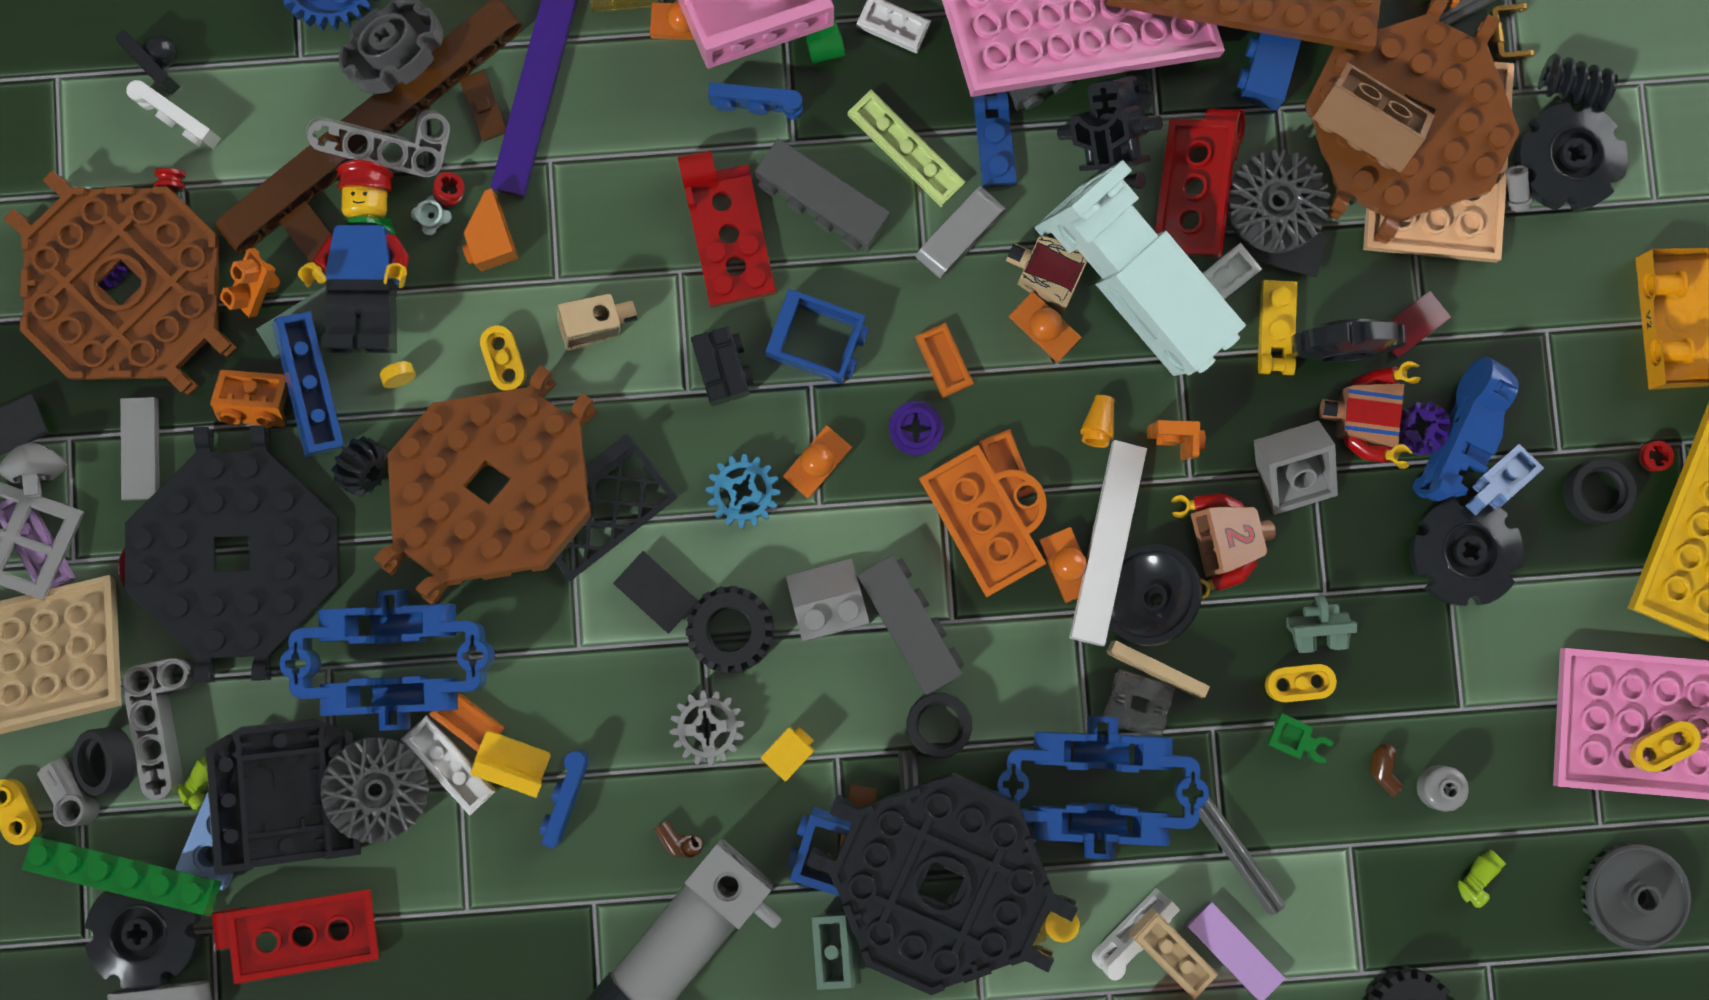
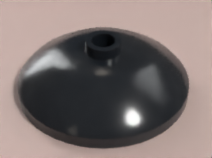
[1109,544,1202,646]

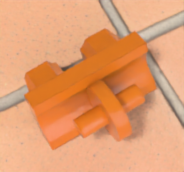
[220,248,280,318]

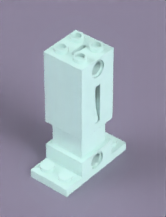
[1034,160,1246,376]

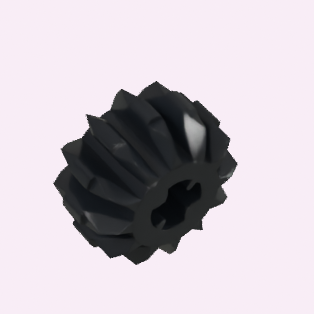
[331,436,389,497]

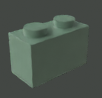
[812,912,862,990]

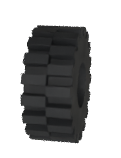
[1362,966,1455,1000]

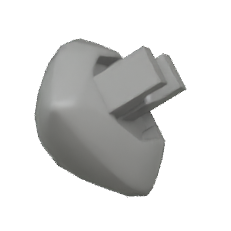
[0,442,67,499]

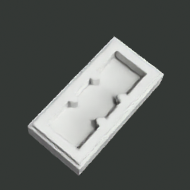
[856,0,931,54]
[1203,243,1262,299]

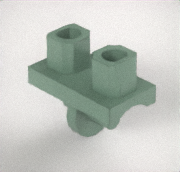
[1286,595,1357,653]

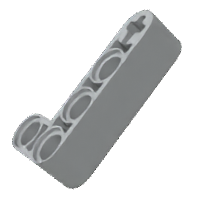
[305,110,450,177]
[122,659,196,800]

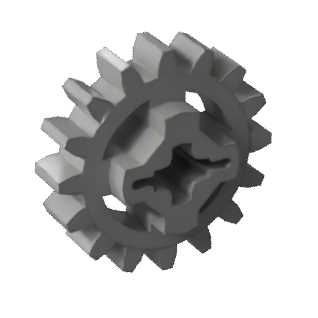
[670,690,745,766]

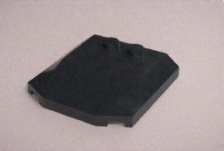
[205,719,361,875]

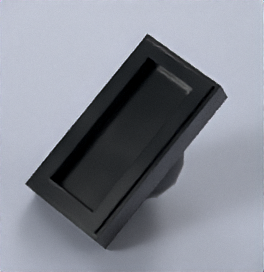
[115,29,180,94]

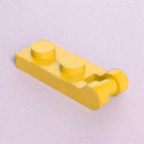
[1258,280,1297,375]

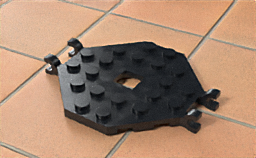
[125,426,340,683]
[807,772,1078,995]

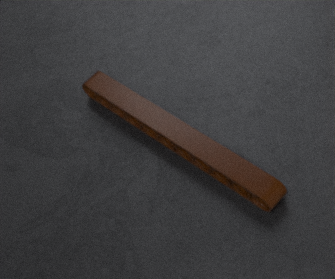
[215,0,523,254]

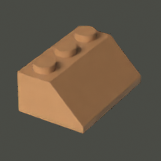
[1312,62,1435,173]

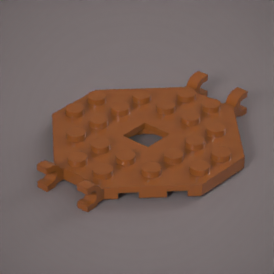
[1305,0,1520,244]
[3,171,238,396]
[373,365,598,606]

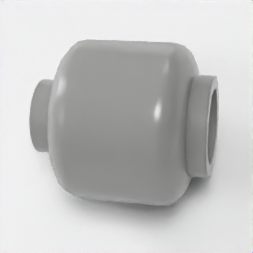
[1416,765,1469,812]

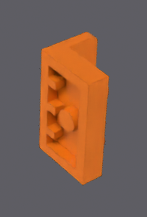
[210,370,288,428]
[1147,420,1206,461]

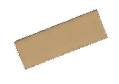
[1106,641,1210,698]
[1128,908,1218,1000]

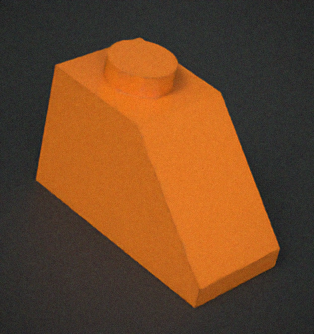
[462,188,519,272]

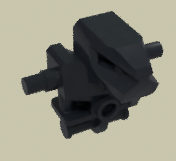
[1057,73,1163,189]

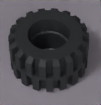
[685,586,774,673]

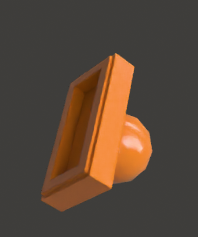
[650,1,694,40]
[1009,291,1082,363]
[782,425,852,500]
[1039,527,1087,603]

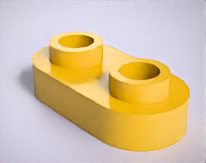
[480,325,527,391]
[1265,664,1337,702]
[1630,721,1701,772]
[0,778,42,845]

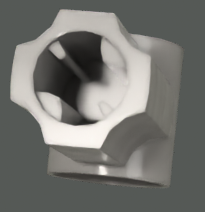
[37,758,100,826]

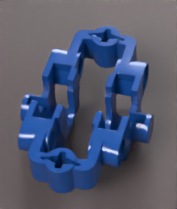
[279,590,495,731]
[997,716,1209,859]

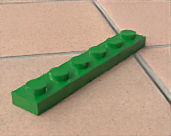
[21,836,222,917]

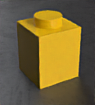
[760,727,814,782]

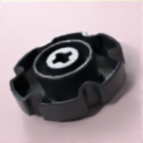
[1515,103,1628,212]
[1291,318,1406,363]
[1409,497,1524,607]
[85,891,202,990]

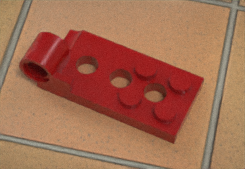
[1155,109,1245,257]
[678,150,776,308]
[212,888,380,984]

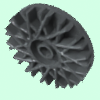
[1227,150,1330,253]
[321,736,429,843]
[1580,843,1692,950]

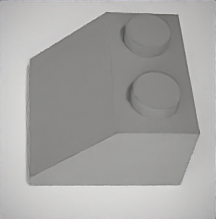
[1254,420,1338,515]
[786,558,870,642]

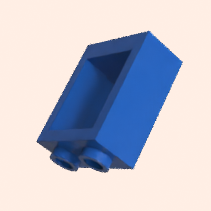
[765,289,869,385]
[786,806,851,896]

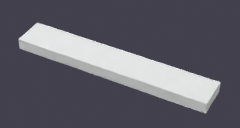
[1069,440,1147,647]

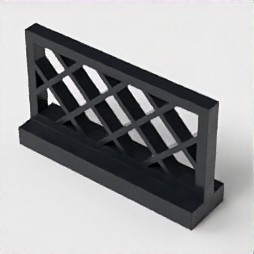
[554,433,678,581]

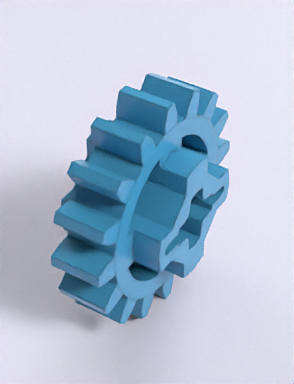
[706,454,781,529]

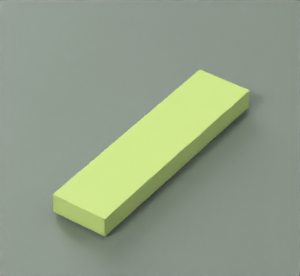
[848,89,966,208]

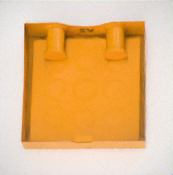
[1635,248,1709,390]

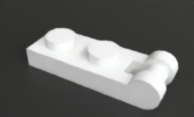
[126,80,221,150]
[1092,888,1180,980]

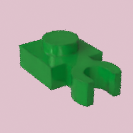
[1266,713,1334,763]

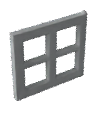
[0,482,85,601]

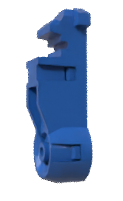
[1412,356,1519,501]

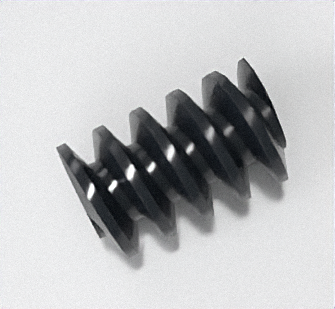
[1537,53,1618,111]

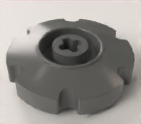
[339,0,443,94]

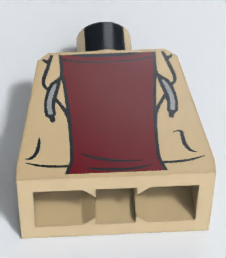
[1006,236,1087,314]
[557,294,638,352]

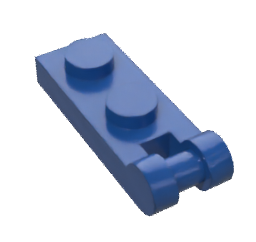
[708,82,803,120]
[973,91,1017,188]
[539,750,589,849]

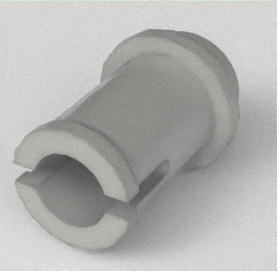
[1505,165,1534,212]

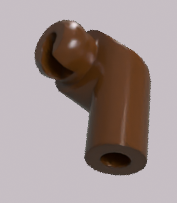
[1370,743,1404,797]
[653,820,703,858]

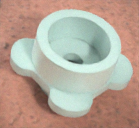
[411,196,452,236]

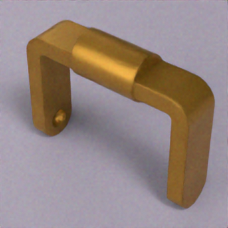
[1489,3,1535,61]

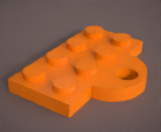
[919,445,1047,597]

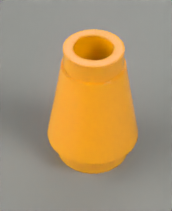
[1080,395,1115,448]

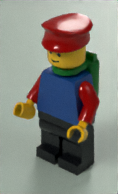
[298,159,409,353]

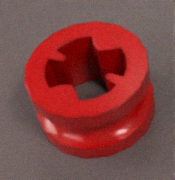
[154,168,186,192]
[432,172,465,207]
[1638,441,1675,472]

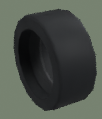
[1563,458,1637,525]
[906,692,972,758]
[73,727,136,796]

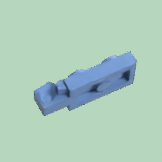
[1466,444,1544,516]

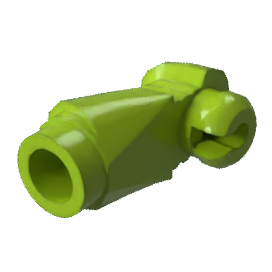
[178,756,208,810]
[1458,849,1506,908]

